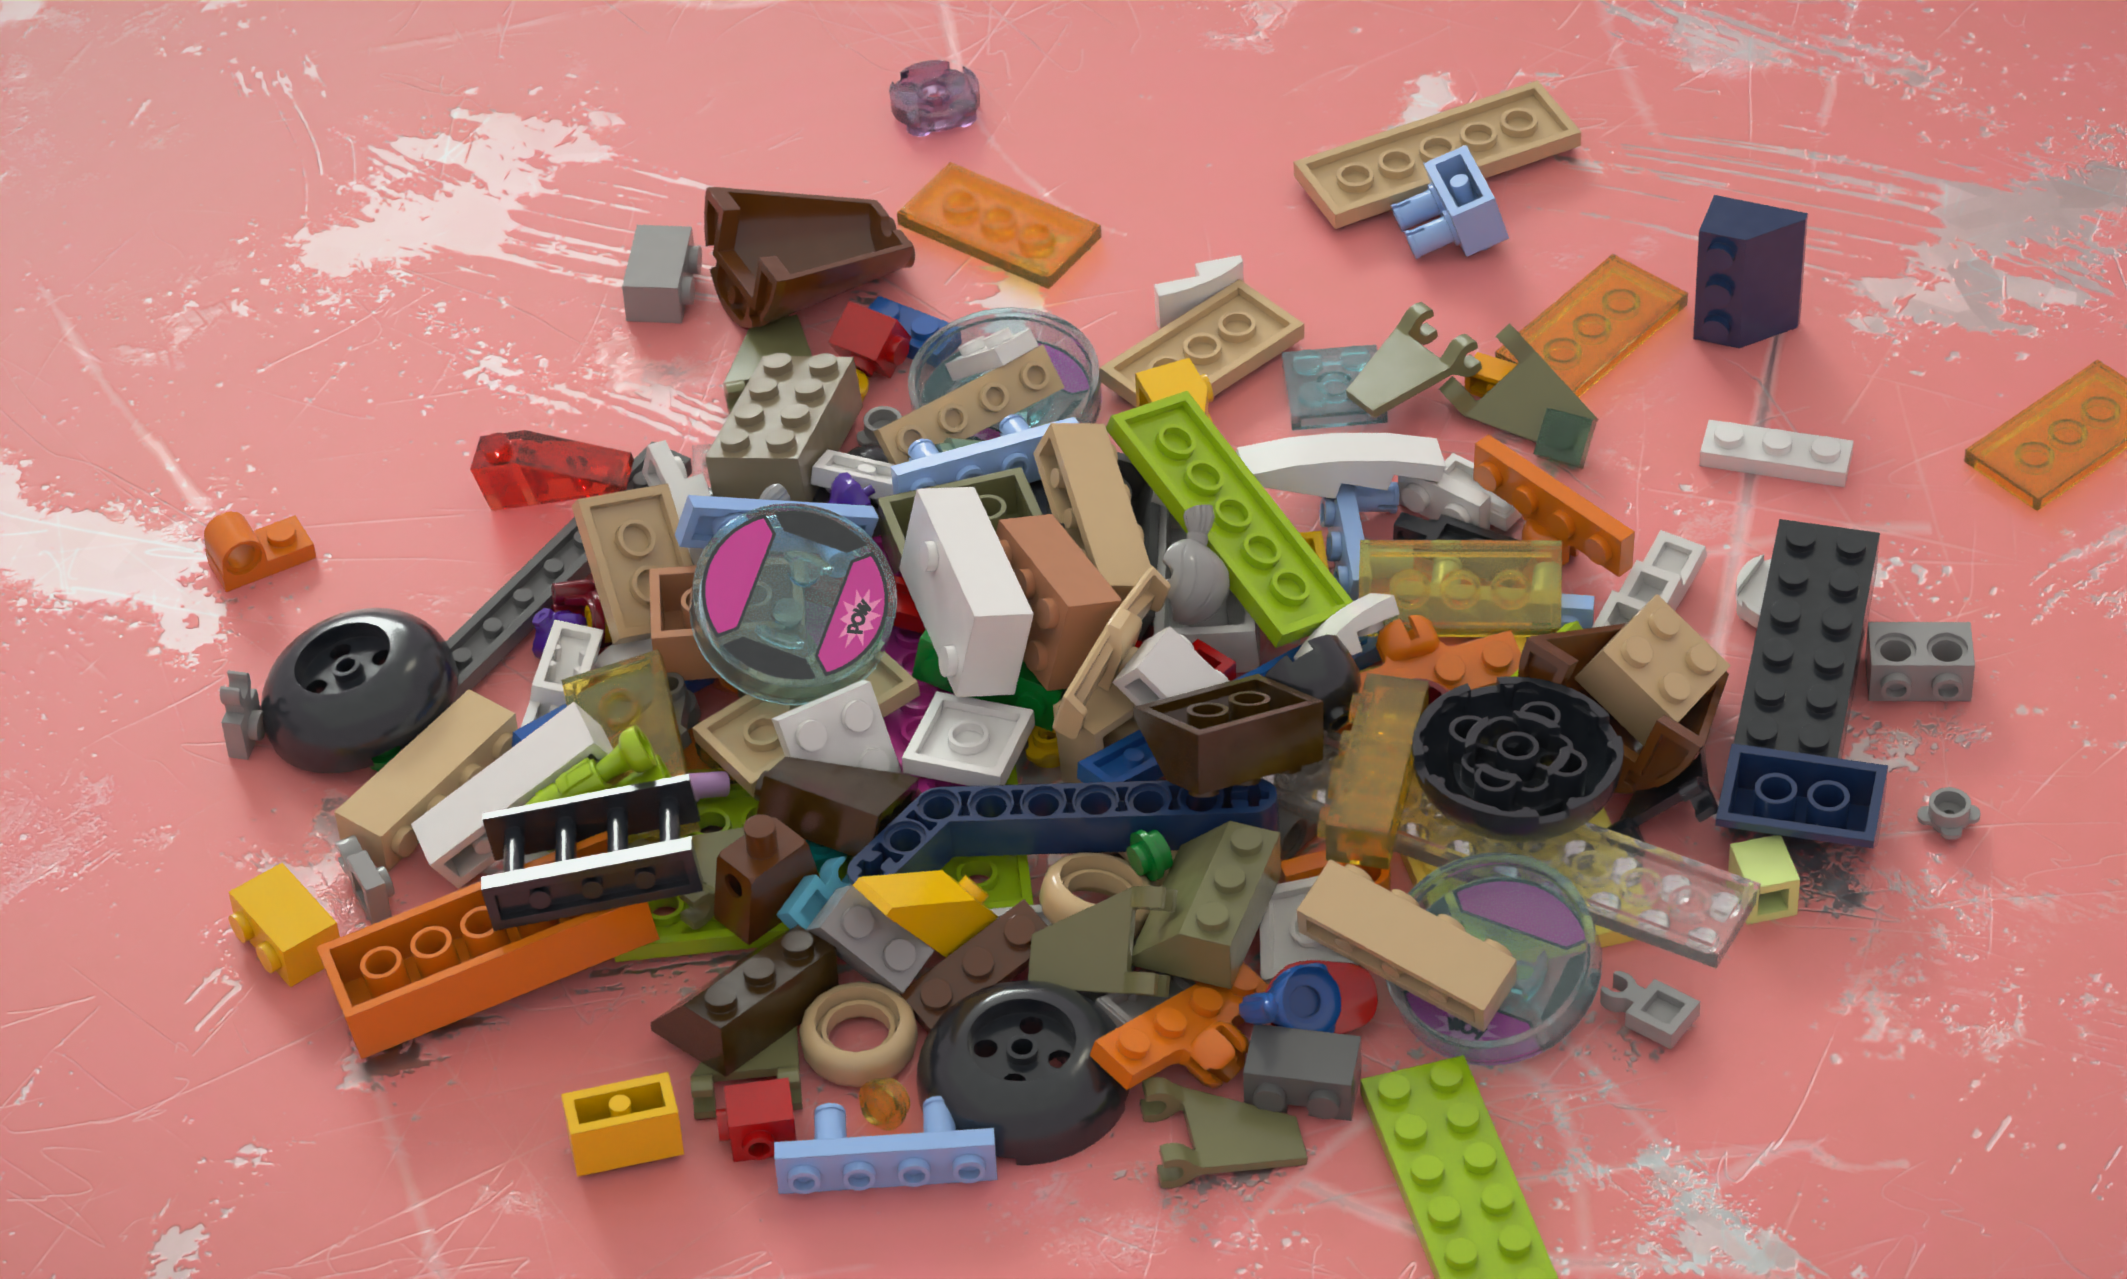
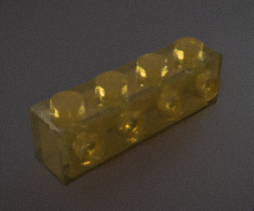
[1317,673,1429,869]

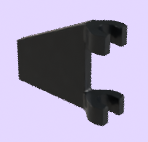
[1607,745,1718,863]

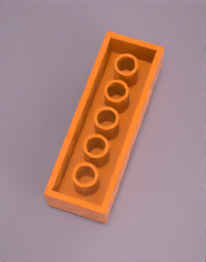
[317,831,659,1059]

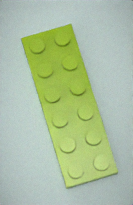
[1106,391,1353,648]
[1360,1055,1559,1279]

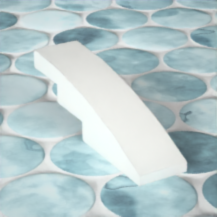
[1236,433,1446,499]
[1592,530,1707,628]
[520,620,604,728]

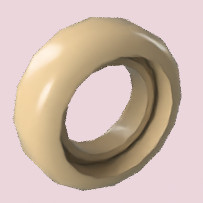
[1039,852,1152,939]
[799,981,918,1087]

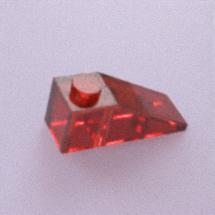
[470,430,634,511]

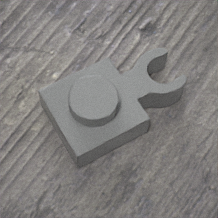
[220,670,266,760]
[335,835,395,924]
[1600,971,1700,1049]

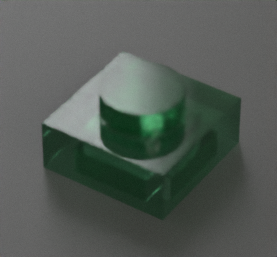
[1533,408,1596,469]

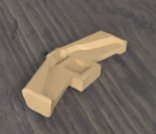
[1053,567,1171,739]

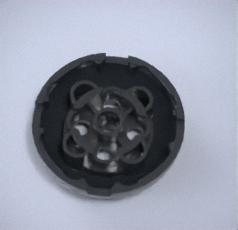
[261,608,459,773]
[1412,676,1624,842]
[917,980,1130,1165]

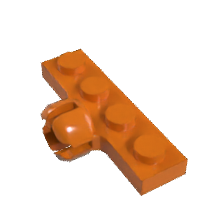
[1473,434,1635,577]
[1335,615,1521,736]
[1090,962,1268,1090]

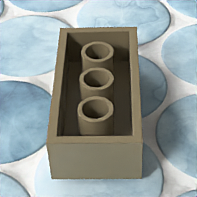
[705,353,863,502]

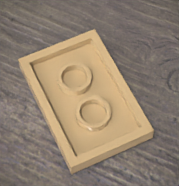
[571,483,693,645]

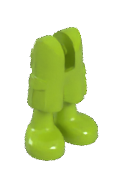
[525,725,672,853]

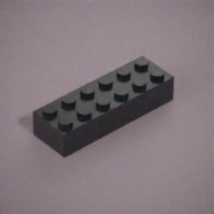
[1734,519,1880,759]

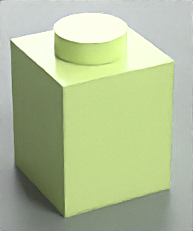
[1728,835,1800,925]

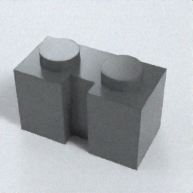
[1243,1024,1362,1121]

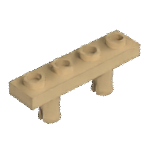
[873,345,1065,465]

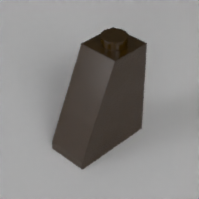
[754,756,919,857]

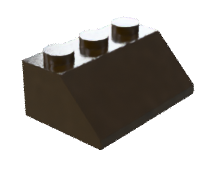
[1134,674,1323,798]
[650,925,839,1077]

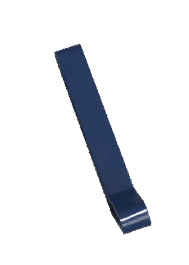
[847,779,1280,886]

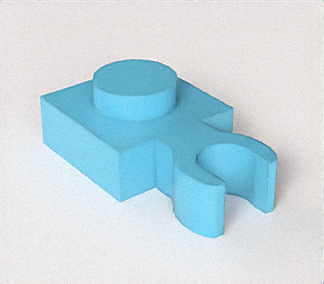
[776,856,849,929]

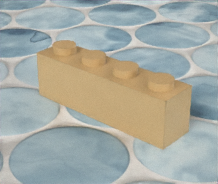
[1033,423,1153,602]
[334,689,518,872]
[1297,859,1517,1032]

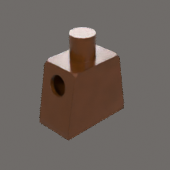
[714,814,820,945]

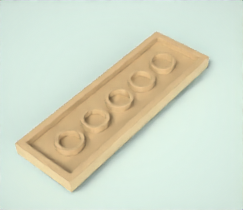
[1294,80,1581,229]

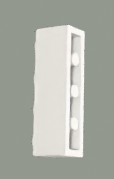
[411,702,613,889]

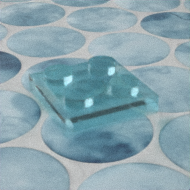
[1282,344,1388,431]

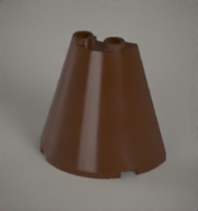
[704,187,915,328]
[1518,623,1729,794]

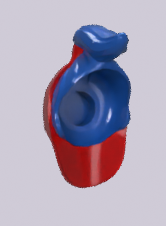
[1239,960,1378,1034]

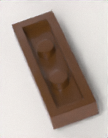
[900,899,1048,1033]

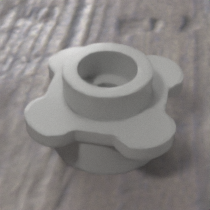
[857,406,903,447]
[1917,787,1980,840]

